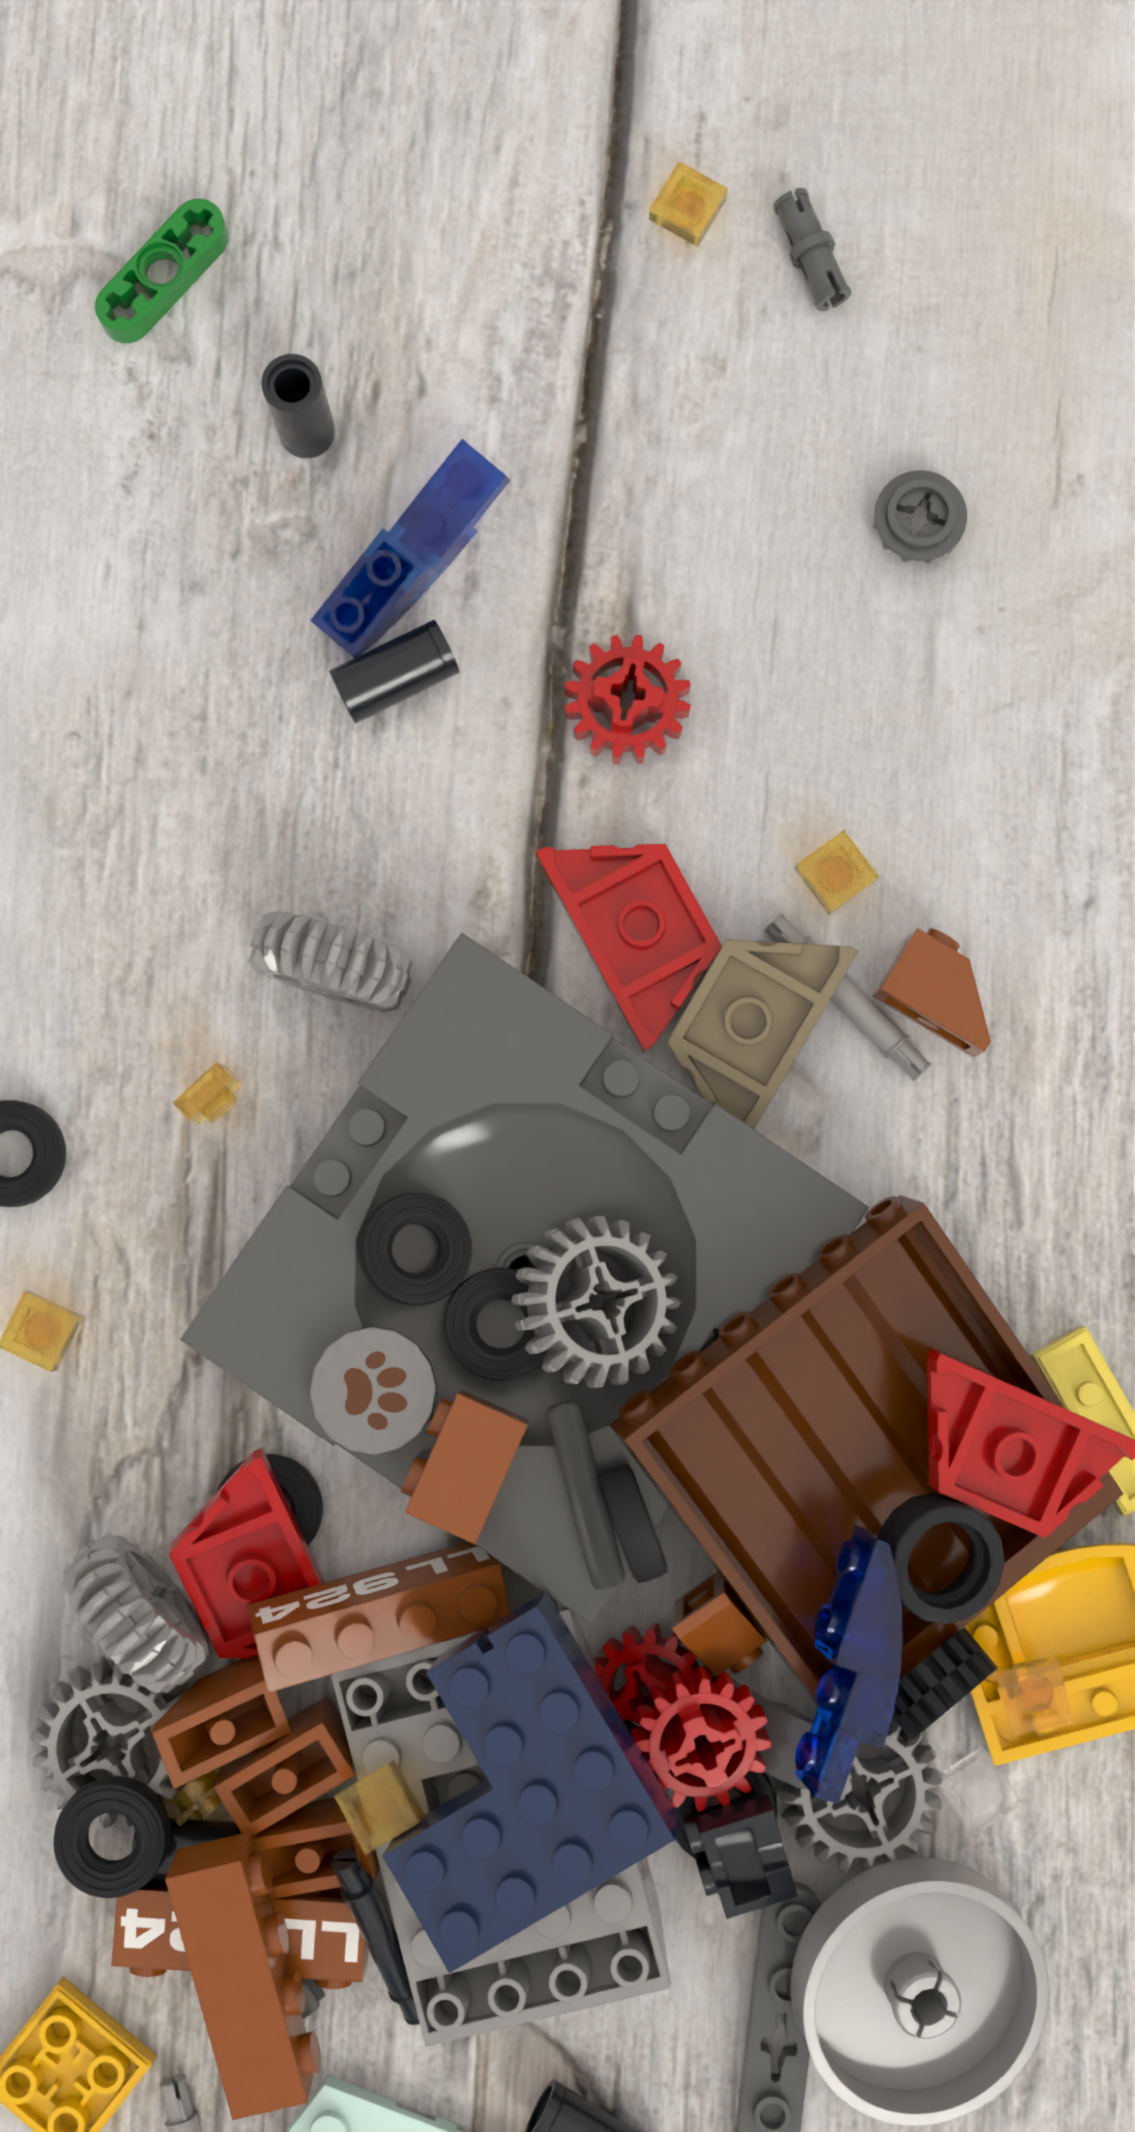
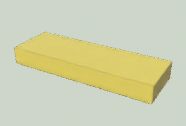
[1030,1326,1135,1516]

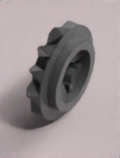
[873,470,967,564]

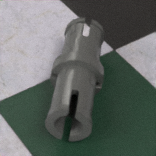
[773,188,851,311]

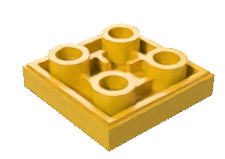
[0,1976,157,2132]

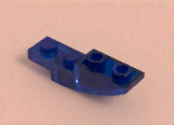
[310,439,510,658]
[795,1525,903,1804]

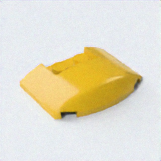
[962,1543,1135,1766]

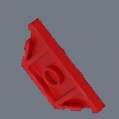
[536,844,722,1053]
[927,1348,1135,1538]
[169,1448,325,1659]

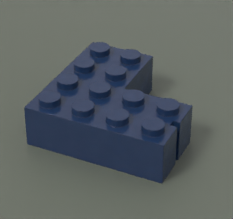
[382,1591,679,1973]

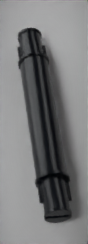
[331,1848,420,2025]

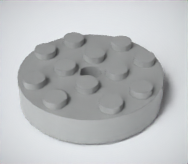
[790,1857,1049,2126]

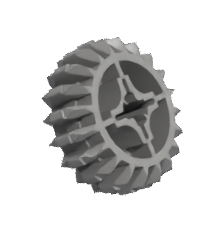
[249,911,413,1012]
[511,1216,682,1388]
[63,1533,209,1693]
[31,1656,186,1829]
[775,1701,943,1874]

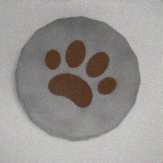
[310,1327,437,1455]

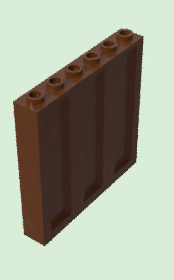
[609,1195,1124,1731]

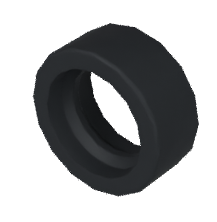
[874,1492,1005,1624]

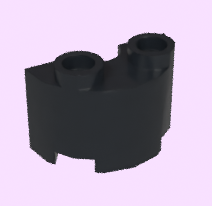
[682,1792,798,1919]

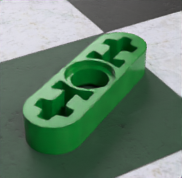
[95,199,228,343]

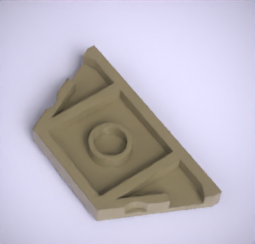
[667,939,859,1129]

